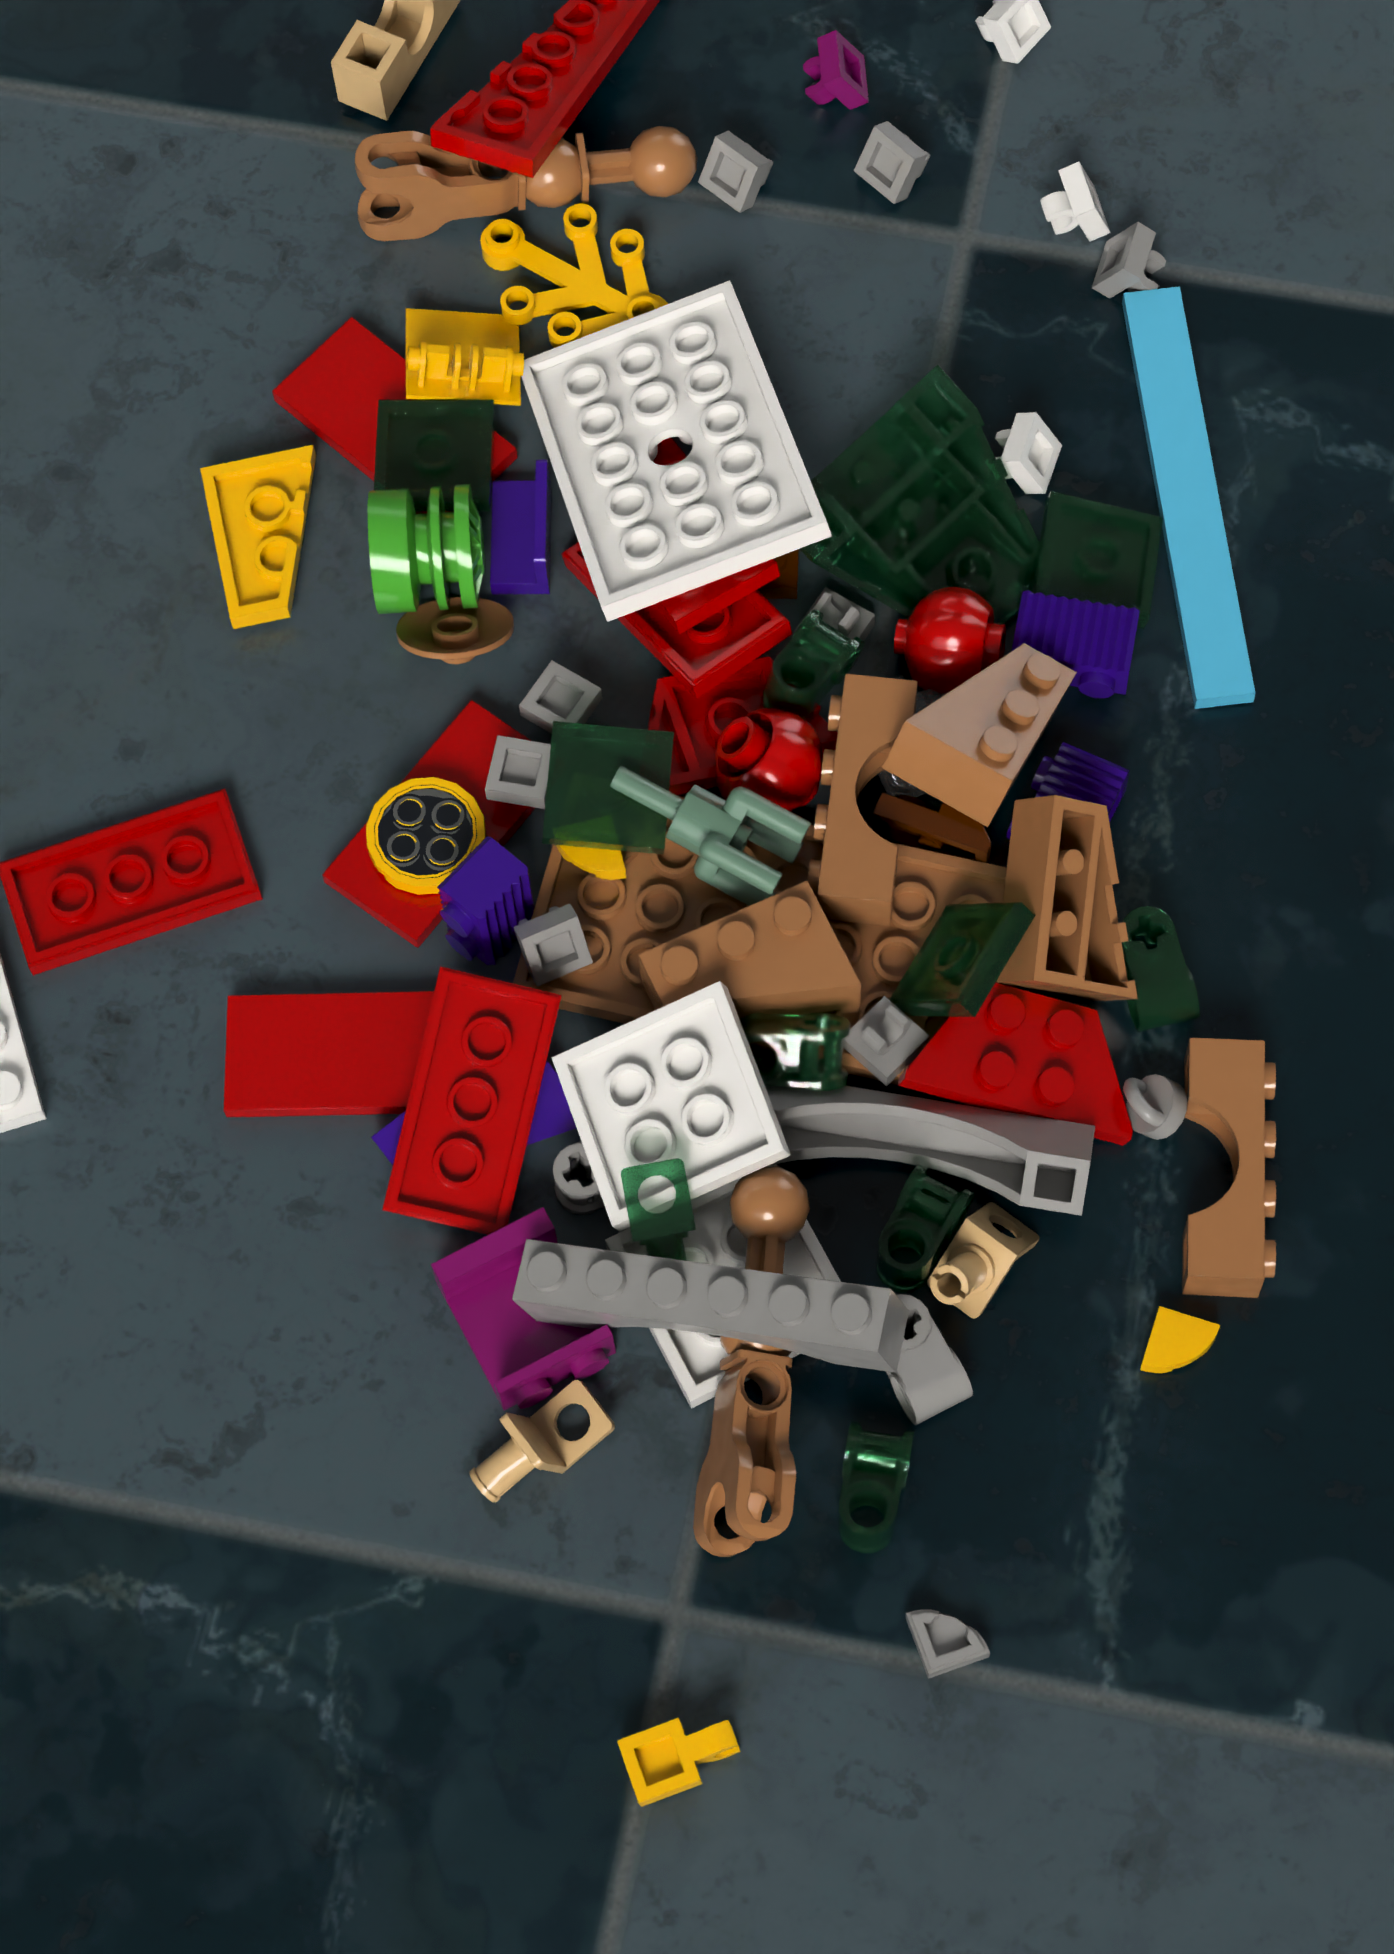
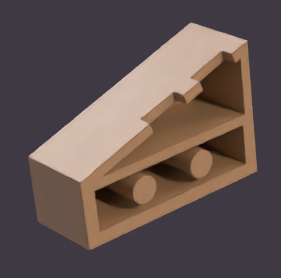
[882,643,1077,827]
[994,795,1138,1001]
[638,881,861,1025]

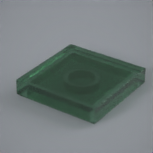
[374,400,495,511]
[1032,491,1163,629]
[542,721,674,854]
[890,902,1036,1017]

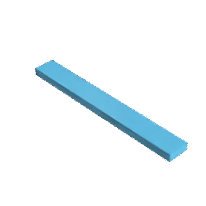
[1122,286,1255,709]

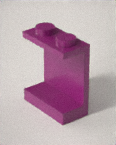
[431,1207,616,1411]

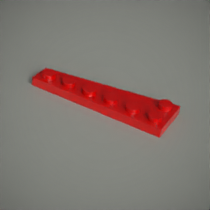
[430,0,660,178]

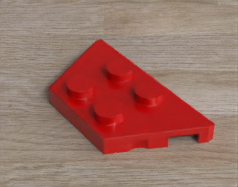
[636,656,838,803]
[898,978,1133,1146]

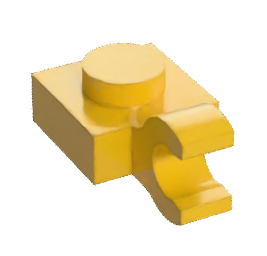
[617,1717,741,1807]

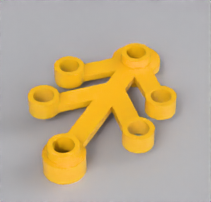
[480,203,668,348]

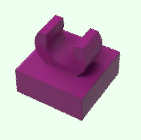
[803,30,869,110]

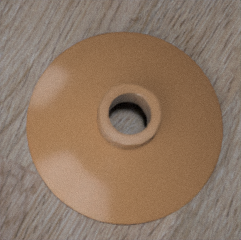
[396,597,514,664]

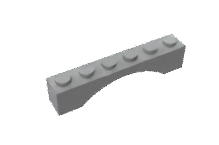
[760,1072,1095,1216]
[512,1239,909,1373]

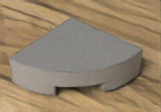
[906,1609,990,1679]

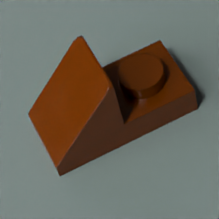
[873,793,991,864]

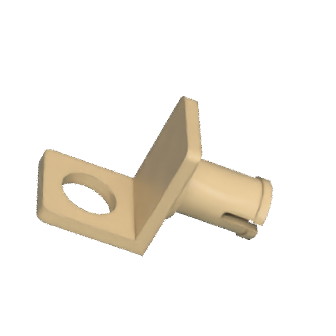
[927,1202,1040,1319]
[469,1380,615,1503]

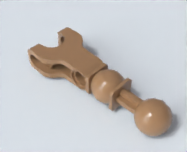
[355,126,697,241]
[693,1166,810,1557]

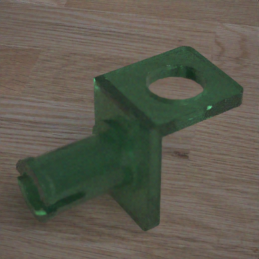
[621,1158,696,1261]

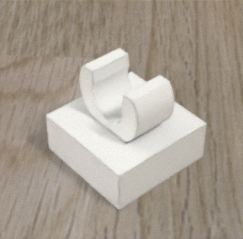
[975,0,1051,64]
[1040,161,1110,242]
[986,412,1062,494]

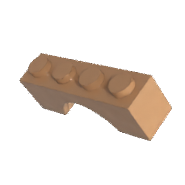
[807,674,917,926]
[1182,1038,1276,1298]

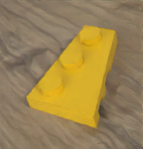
[200,445,316,629]

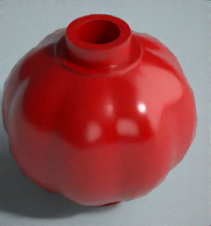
[894,587,1006,697]
[715,708,823,812]

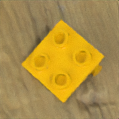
[405,308,524,406]

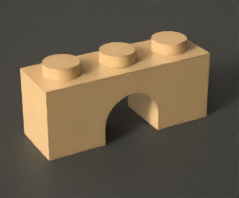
[331,0,461,121]

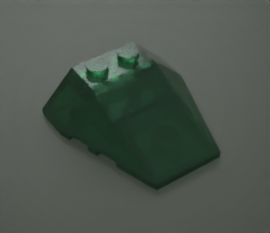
[800,365,1055,624]

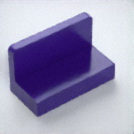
[490,460,552,595]

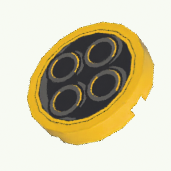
[366,777,486,895]

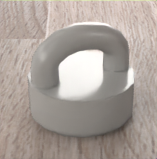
[1123,1074,1187,1140]

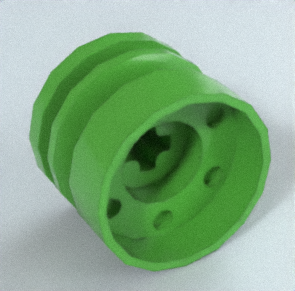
[367,484,485,614]

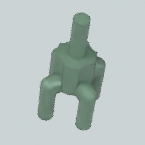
[610,766,811,906]

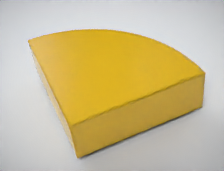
[552,816,627,880]
[1140,1306,1220,1373]

